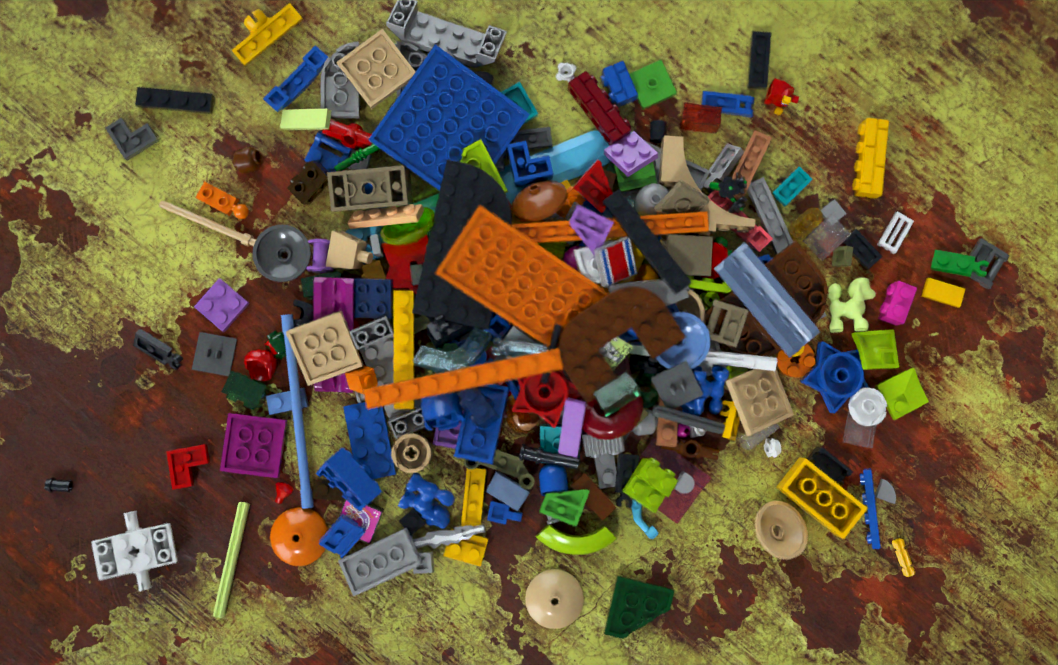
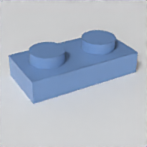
[266,388,309,415]

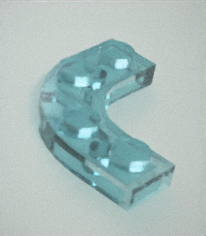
[413,328,492,373]

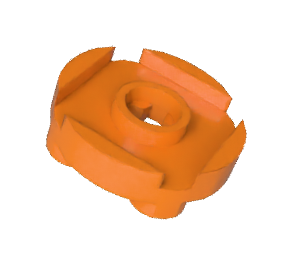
[775,343,815,378]

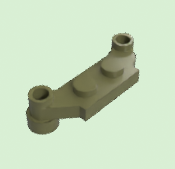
[464,449,535,490]

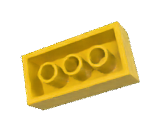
[776,457,868,539]

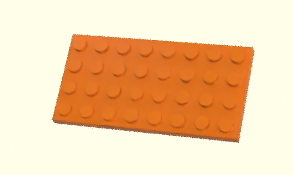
[436,206,609,349]

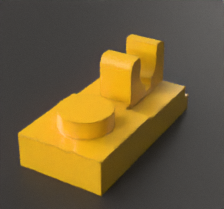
[720,401,740,441]

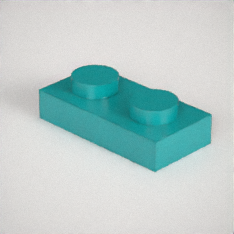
[771,166,813,207]

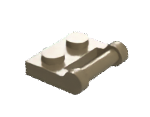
[707,299,749,347]

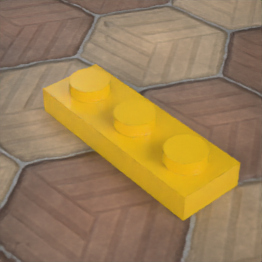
[461,468,486,526]

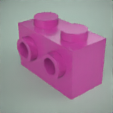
[878,281,917,325]

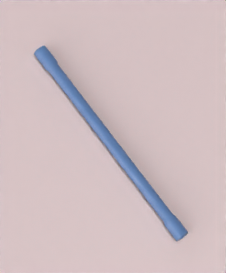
[281,314,314,509]

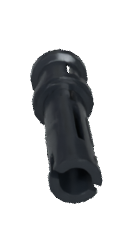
[519,443,580,470]

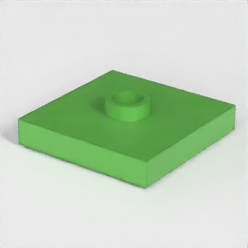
[629,60,677,110]

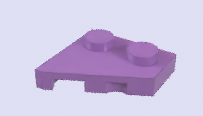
[569,205,613,256]

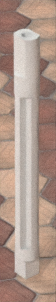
[629,341,777,371]

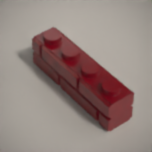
[567,71,631,146]

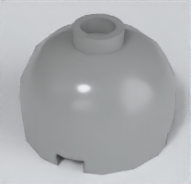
[634,183,669,216]

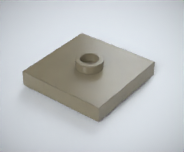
[654,180,710,215]

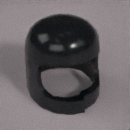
[293,299,314,328]

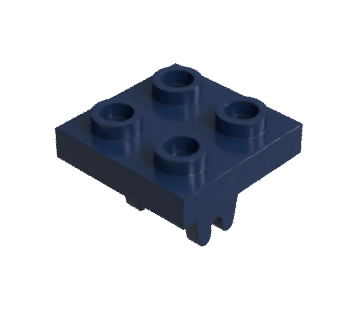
[354,278,394,319]

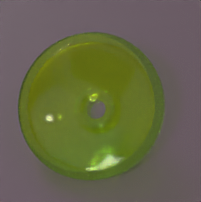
[380,207,435,246]

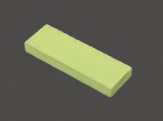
[280,109,332,130]

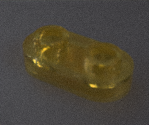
[788,208,823,240]

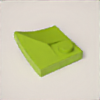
[852,330,899,370]
[875,368,929,420]

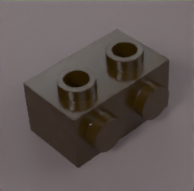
[287,161,329,205]

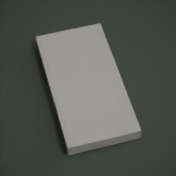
[338,528,423,596]

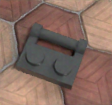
[969,239,1010,289]

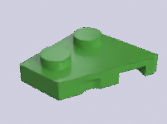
[539,489,590,526]

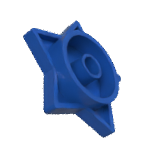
[800,341,869,414]

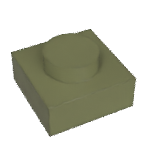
[832,246,853,267]

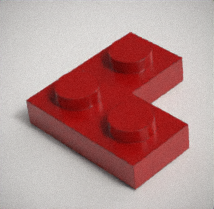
[166,444,210,490]

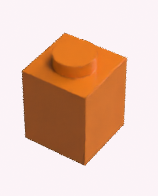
[345,365,378,394]

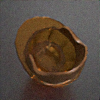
[506,398,540,433]

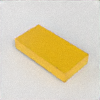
[921,278,965,308]

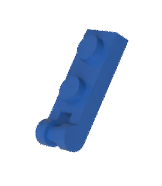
[700,91,755,118]

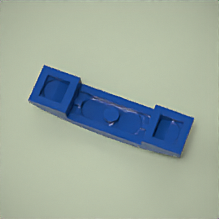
[263,45,328,113]

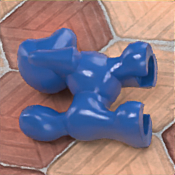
[680,365,729,416]
[398,472,455,529]

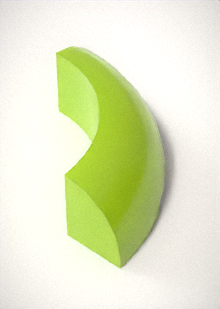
[535,524,617,555]

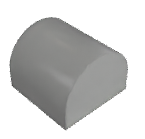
[674,471,694,494]

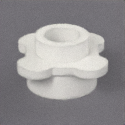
[556,62,576,82]
[764,438,781,458]

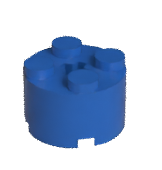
[421,392,464,431]

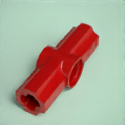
[322,119,379,153]

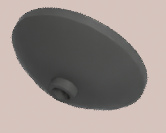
[253,225,311,282]

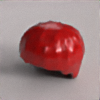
[244,349,277,381]

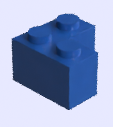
[507,141,553,187]

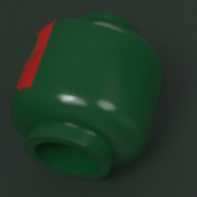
[264,330,286,359]

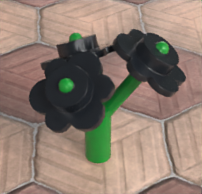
[709,172,747,214]

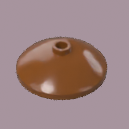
[511,180,568,222]

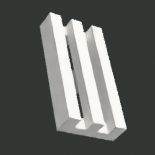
[877,212,914,254]

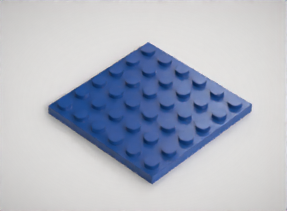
[368,44,530,191]

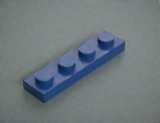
[860,468,881,549]

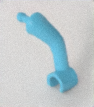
[631,499,658,539]

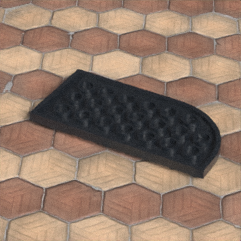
[412,160,512,330]

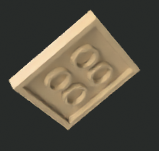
[336,29,415,109]
[286,311,364,386]
[726,369,794,436]

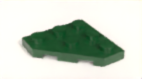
[604,575,675,639]

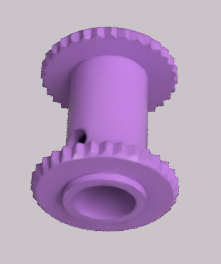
[306,239,334,273]

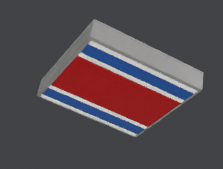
[594,236,637,288]

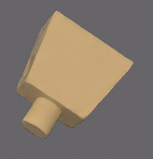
[326,231,373,269]

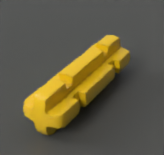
[892,538,915,577]

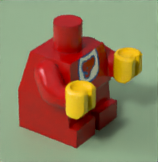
[764,78,799,115]

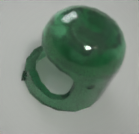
[633,373,659,408]

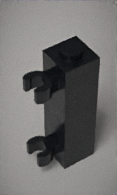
[427,312,497,349]

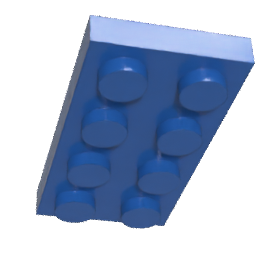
[454,384,510,465]
[343,402,397,479]

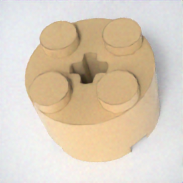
[391,433,433,473]

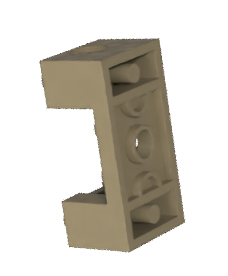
[327,165,413,212]

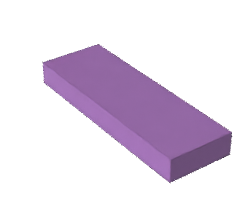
[558,398,586,458]

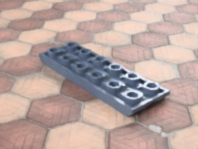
[714,243,820,358]

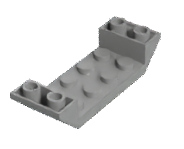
[386,0,507,68]
[350,317,425,439]

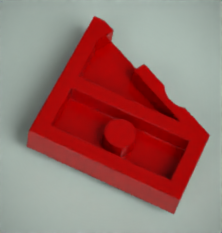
[573,159,613,213]

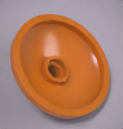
[270,507,328,566]

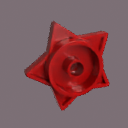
[381,229,428,295]
[512,369,581,428]

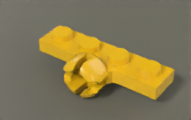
[232,3,303,66]

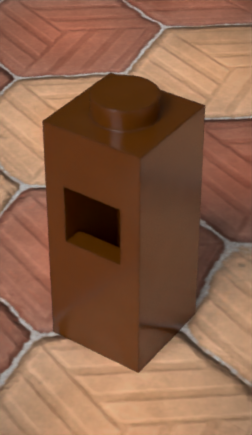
[570,472,617,521]

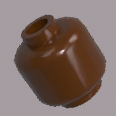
[232,147,263,174]

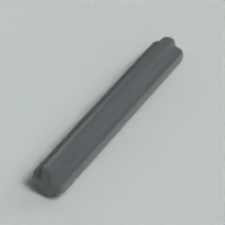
[652,405,725,434]

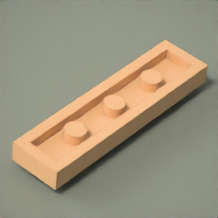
[347,204,424,229]

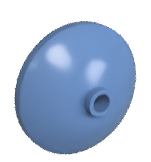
[656,312,710,369]

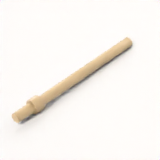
[159,200,256,246]

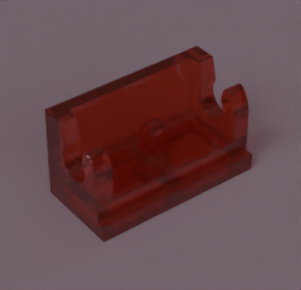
[679,102,722,134]

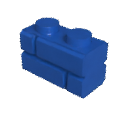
[600,61,638,108]

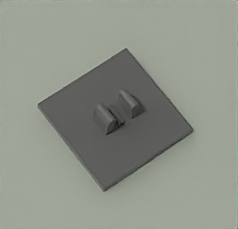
[192,332,238,376]
[651,361,703,409]

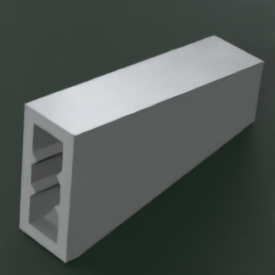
[607,279,690,306]

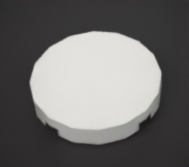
[848,388,887,426]

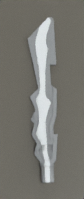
[411,524,485,549]

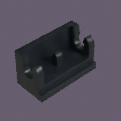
[807,447,853,485]

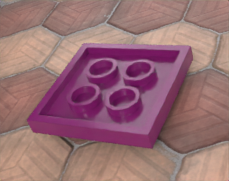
[220,413,287,478]

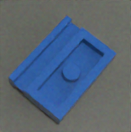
[319,514,366,558]

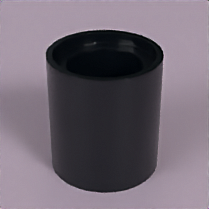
[650,120,667,143]

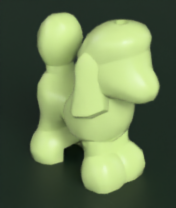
[827,277,876,333]

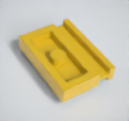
[443,528,488,567]

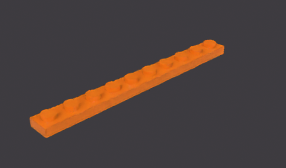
[512,212,709,244]
[363,348,563,409]

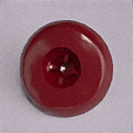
[576,374,643,440]

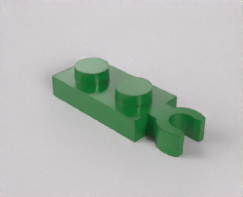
[931,250,989,277]

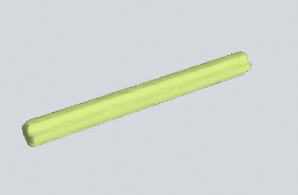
[213,502,250,618]

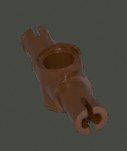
[660,439,719,461]

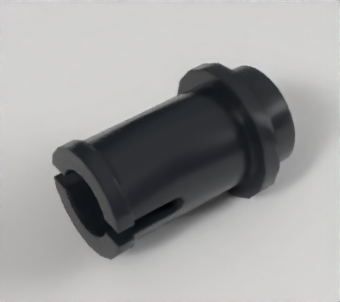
[44,477,73,493]

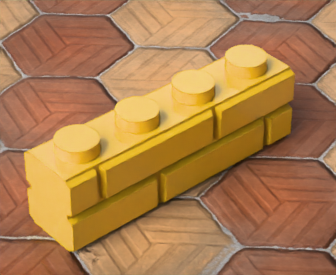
[852,118,889,198]

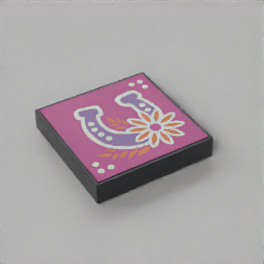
[339,499,384,544]

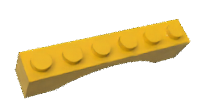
[394,291,415,410]

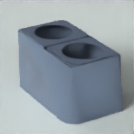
[486,471,530,511]

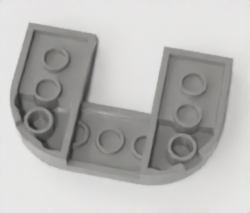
[321,41,427,119]

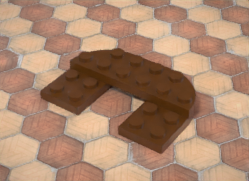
[705,241,828,357]
[558,286,686,403]

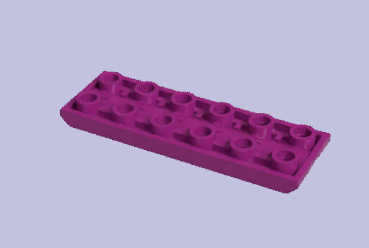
[314,277,354,393]

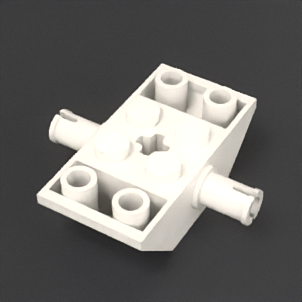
[91,511,178,591]

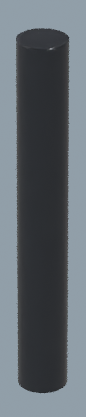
[540,324,562,384]

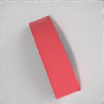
[708,190,773,252]

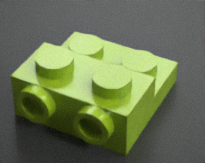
[622,458,678,513]

